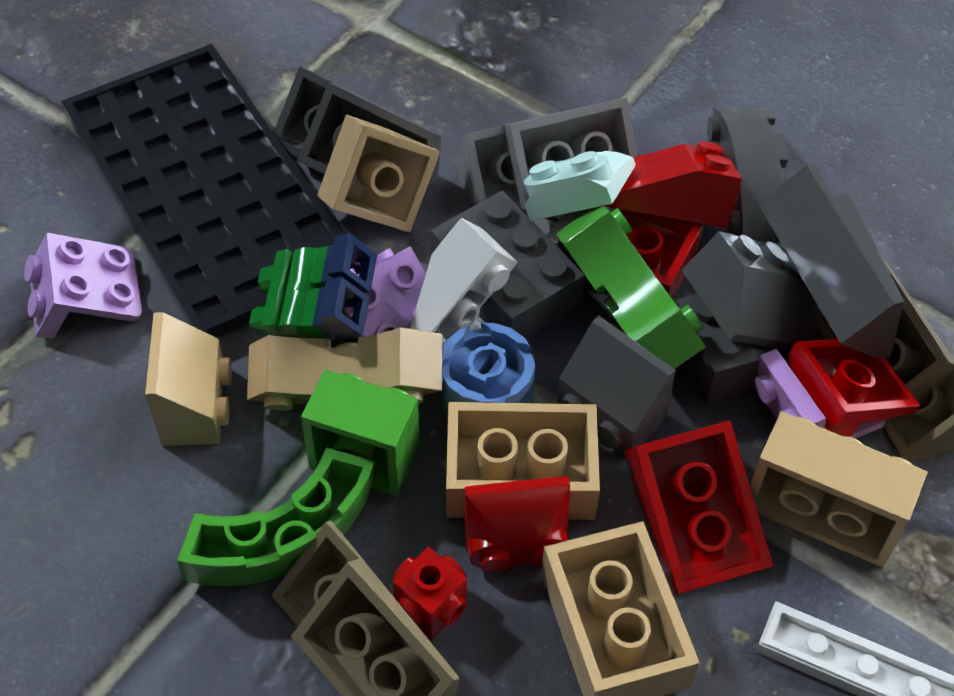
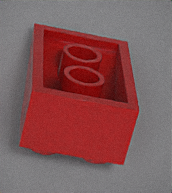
[604,141,742,229]
[624,420,774,594]

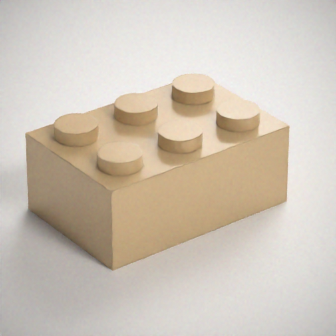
[446,402,600,520]
[750,411,928,568]
[541,521,700,696]

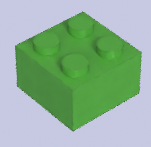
[301,369,420,497]

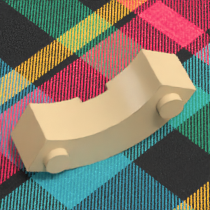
[247,327,442,411]

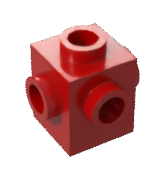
[392,546,468,640]

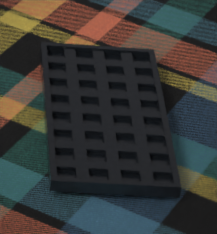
[61,44,361,337]

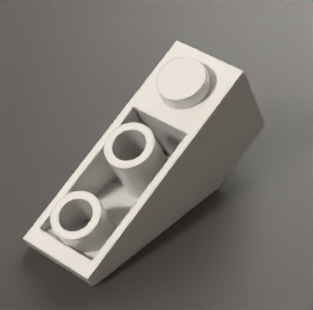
[410,218,518,348]

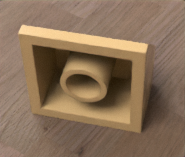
[317,115,440,233]
[145,312,232,446]

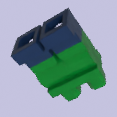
[249,233,377,340]

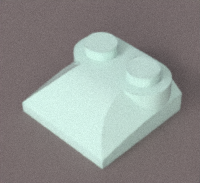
[524,151,636,221]

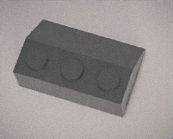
[682,231,818,350]

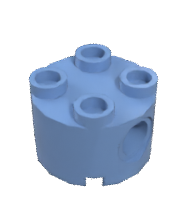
[440,323,535,416]

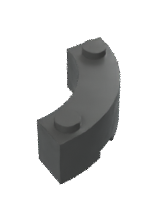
[707,106,788,243]

